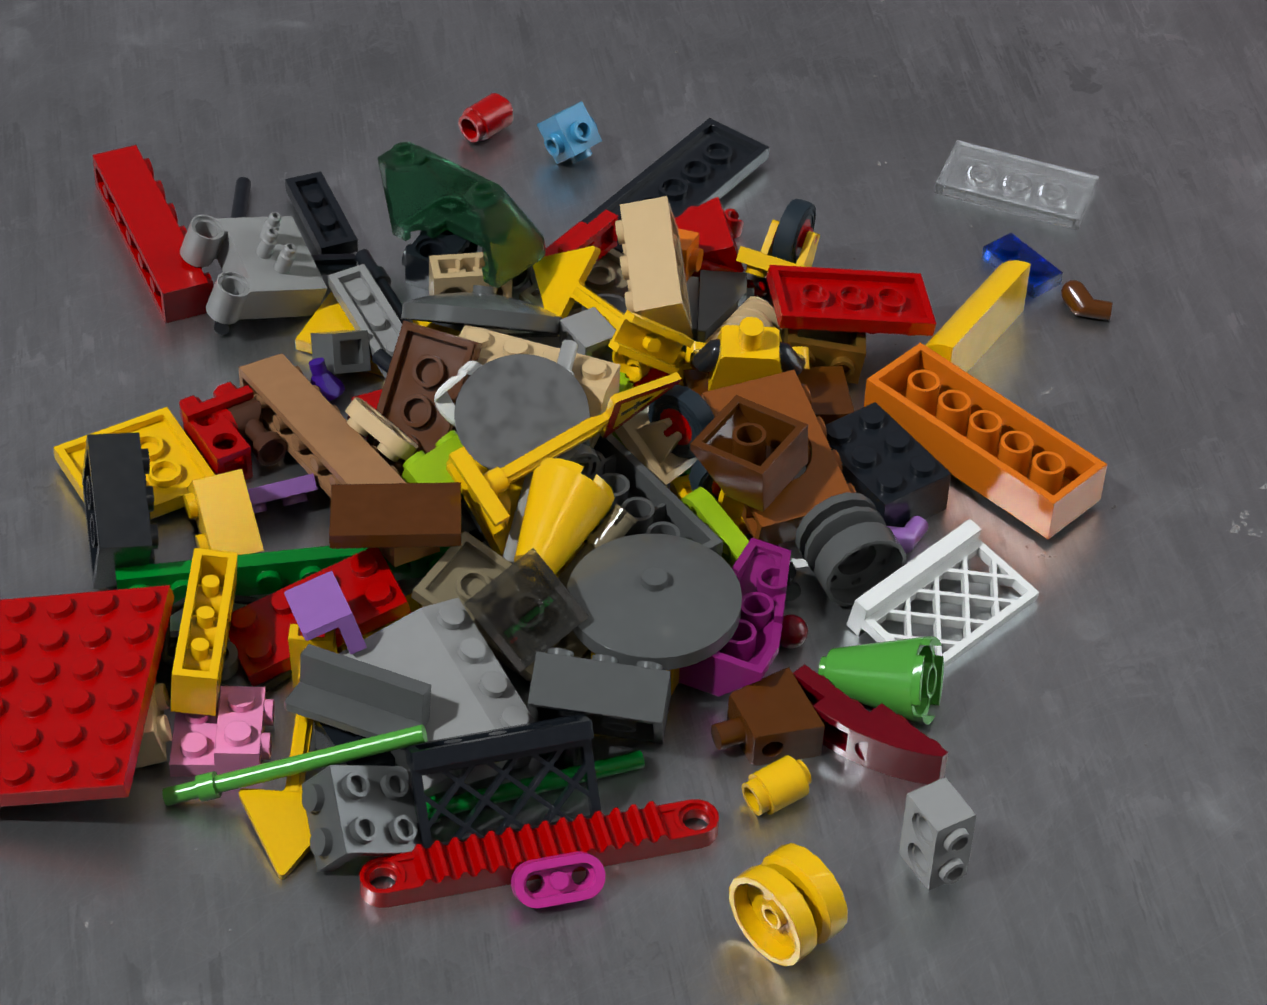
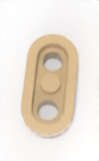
[345,397,418,462]

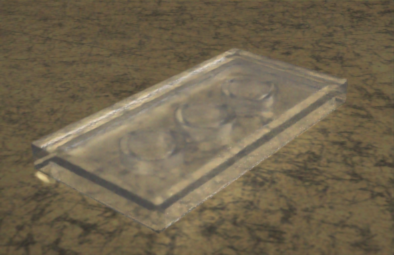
[935,140,1099,230]

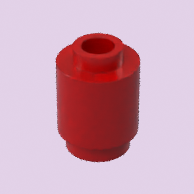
[458,93,513,142]

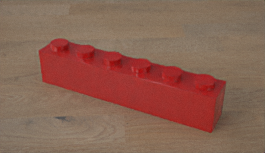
[92,145,214,324]

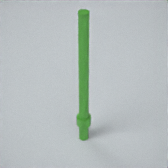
[162,724,427,806]

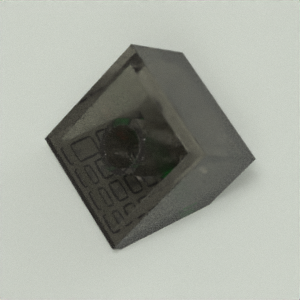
[463,548,589,673]

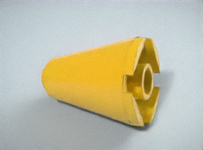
[514,458,615,582]

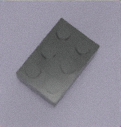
[527,648,671,744]

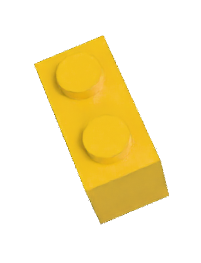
[183,469,264,555]

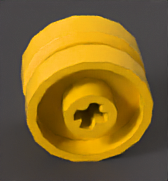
[729,843,848,967]

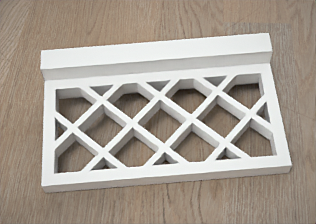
[846,519,1040,668]

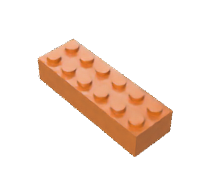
[864,342,1107,539]

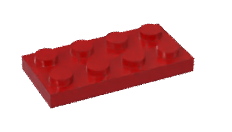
[766,265,936,336]
[228,548,411,687]

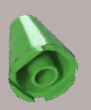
[818,636,944,725]

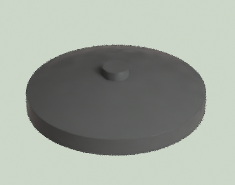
[401,285,563,334]
[566,534,742,670]

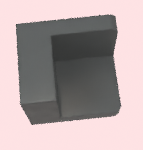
[311,330,371,374]

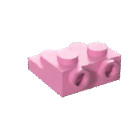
[169,686,275,777]

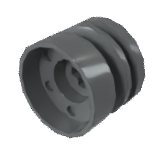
[795,492,907,606]

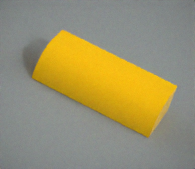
[925,260,1031,372]

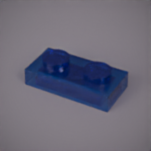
[981,233,1063,299]

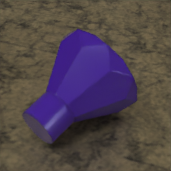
[308,358,345,401]

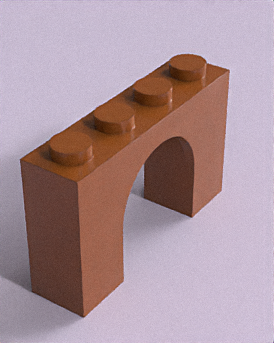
[701,370,856,545]

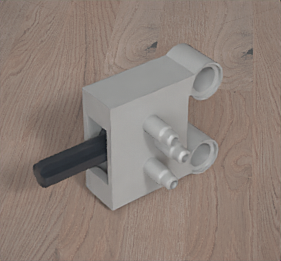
[180,212,357,324]

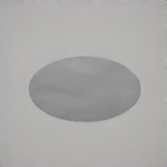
[454,354,590,477]

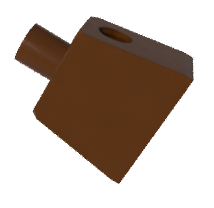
[711,667,825,766]

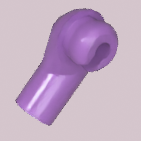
[887,516,929,554]

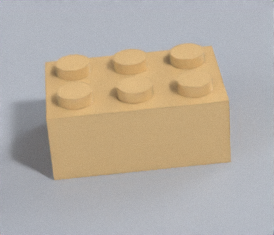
[615,196,694,338]

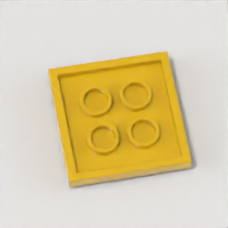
[53,407,215,519]

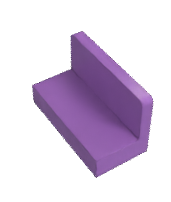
[284,571,367,655]

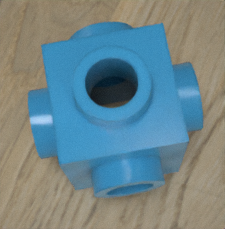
[536,101,602,164]

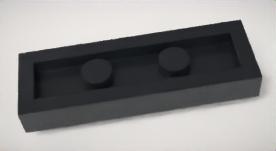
[285,171,358,254]

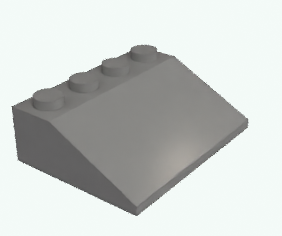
[338,598,535,800]

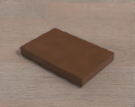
[329,482,462,549]

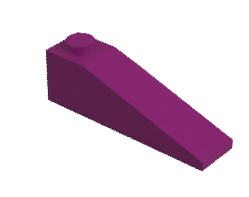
[679,538,791,697]

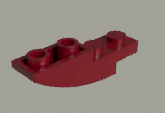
[793,664,948,785]

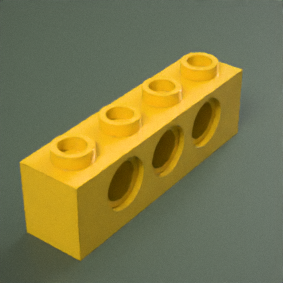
[170,548,238,716]

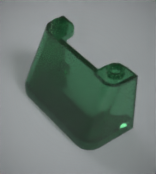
[377,142,546,289]

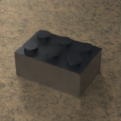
[825,402,951,527]
[82,432,159,589]

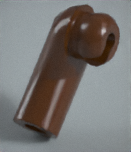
[1061,280,1113,321]

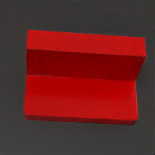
[534,209,618,263]

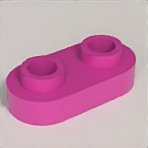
[511,851,606,908]

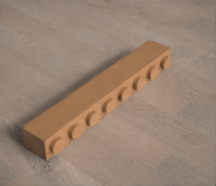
[239,353,440,567]

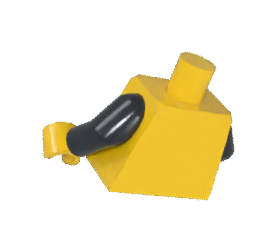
[684,317,810,391]

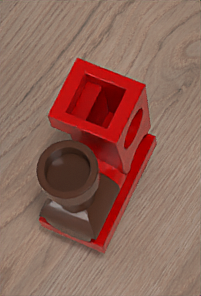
[179,382,287,480]

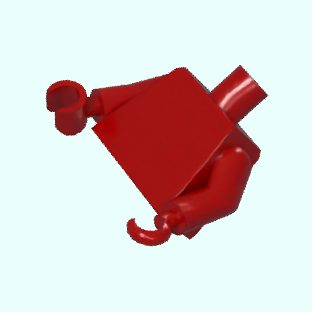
[675,197,768,298]

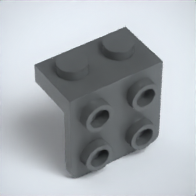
[301,765,422,872]

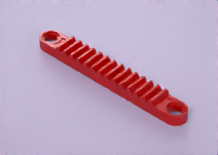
[360,799,719,908]

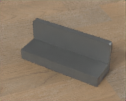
[284,644,431,750]

